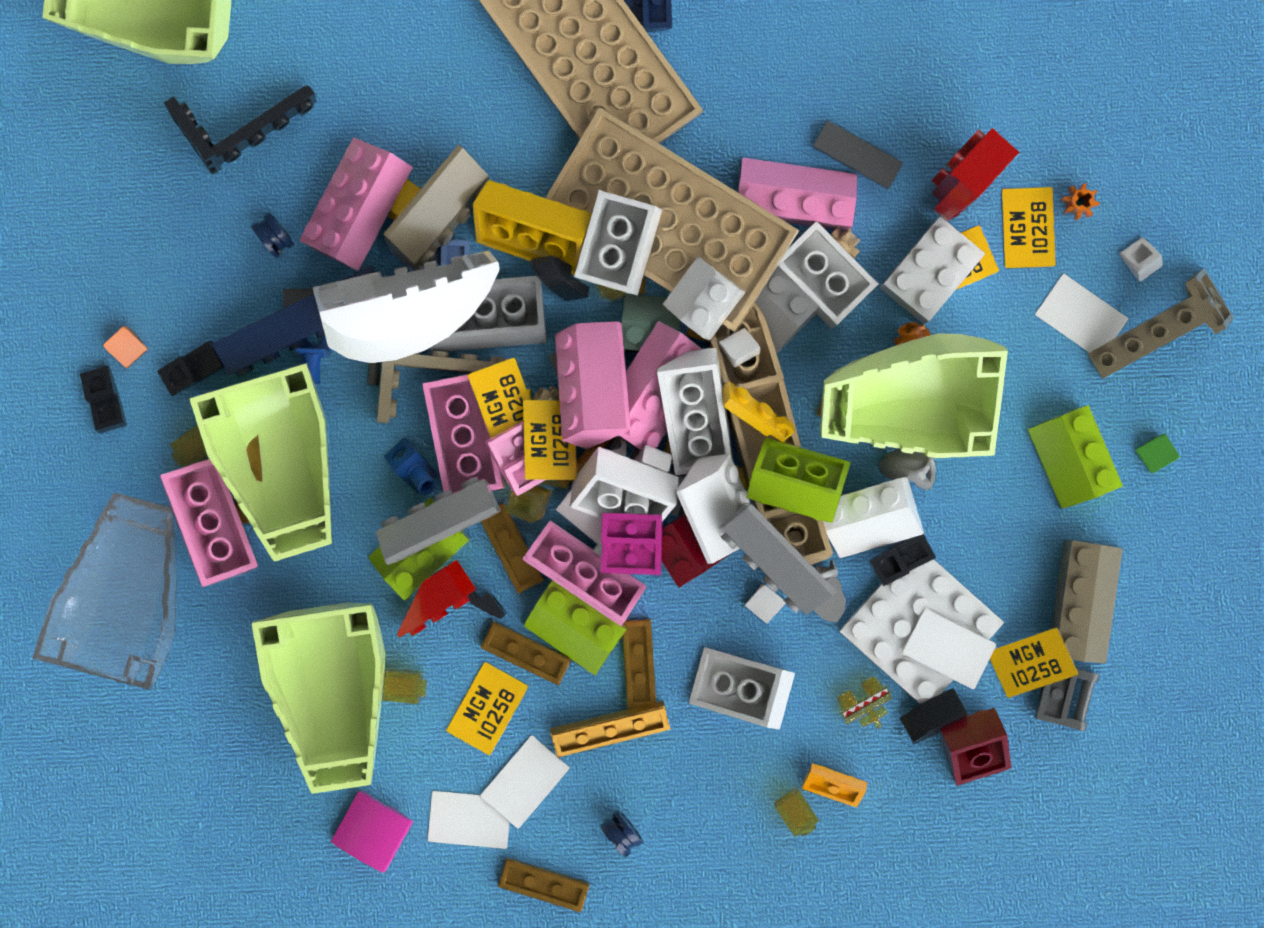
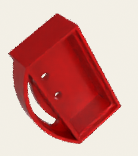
[931,128,1020,221]

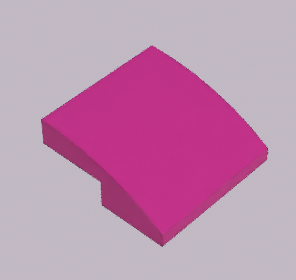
[601,513,662,575]
[331,791,413,873]

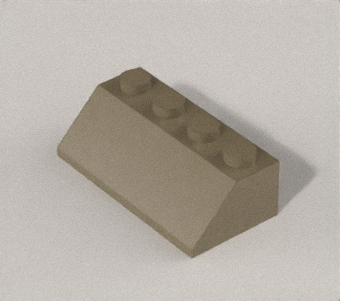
[383,144,489,271]
[1051,540,1123,663]

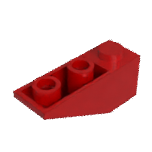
[397,560,476,638]

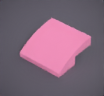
[485,420,545,496]

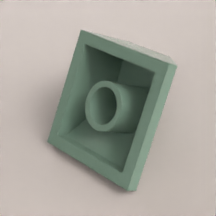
[622,293,681,353]

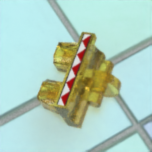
[837,676,892,729]

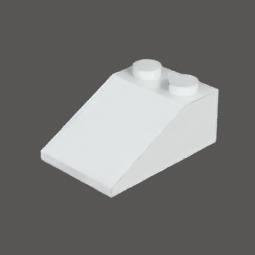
[689,647,795,730]

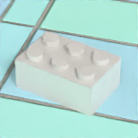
[574,190,662,296]
[879,216,985,324]
[570,447,679,521]

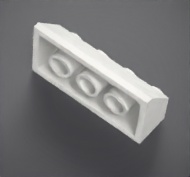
[657,348,733,475]

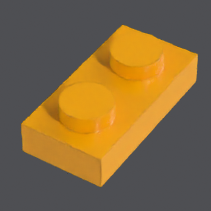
[802,763,868,808]

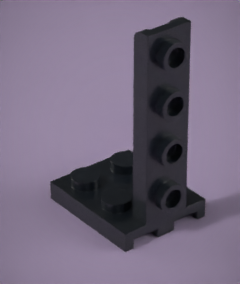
[164,86,317,175]

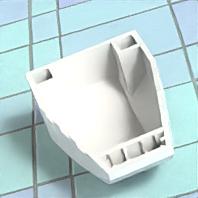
[312,251,500,363]

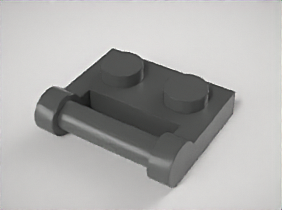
[1034,668,1100,731]

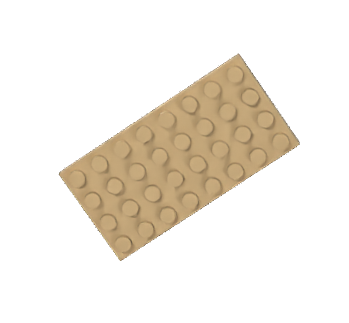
[479,0,703,144]
[545,107,799,332]

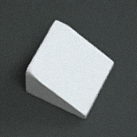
[1119,237,1163,282]
[719,328,761,368]
[635,445,673,473]
[745,583,786,624]

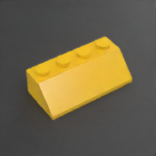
[473,180,592,276]

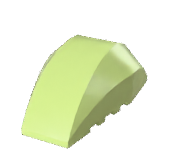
[42,0,231,64]
[820,334,1008,458]
[189,363,332,562]
[252,602,386,794]

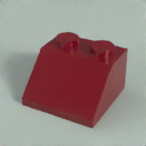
[662,514,730,588]
[940,707,1012,786]

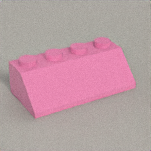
[737,158,857,231]
[555,321,631,450]
[159,459,258,588]
[522,521,647,626]

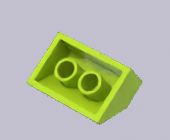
[1027,405,1123,509]
[746,437,851,524]
[368,497,471,601]
[524,580,628,675]

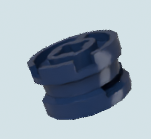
[251,212,295,259]
[600,810,644,857]

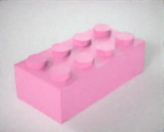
[299,137,413,271]
[618,321,702,450]
[422,375,506,494]

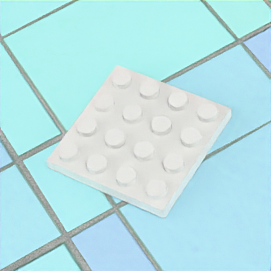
[839,559,1004,704]

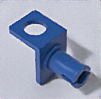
[294,335,330,384]
[384,438,438,495]

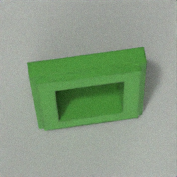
[1135,433,1180,474]

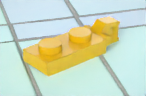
[722,381,795,443]

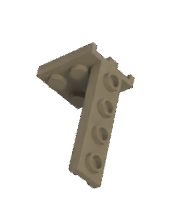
[1088,268,1234,379]
[377,351,507,424]

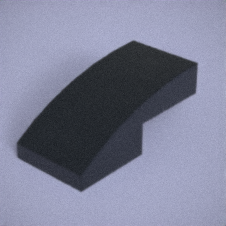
[530,255,589,301]
[157,341,224,396]
[80,366,127,434]
[870,534,936,586]
[467,590,507,618]
[900,688,967,745]

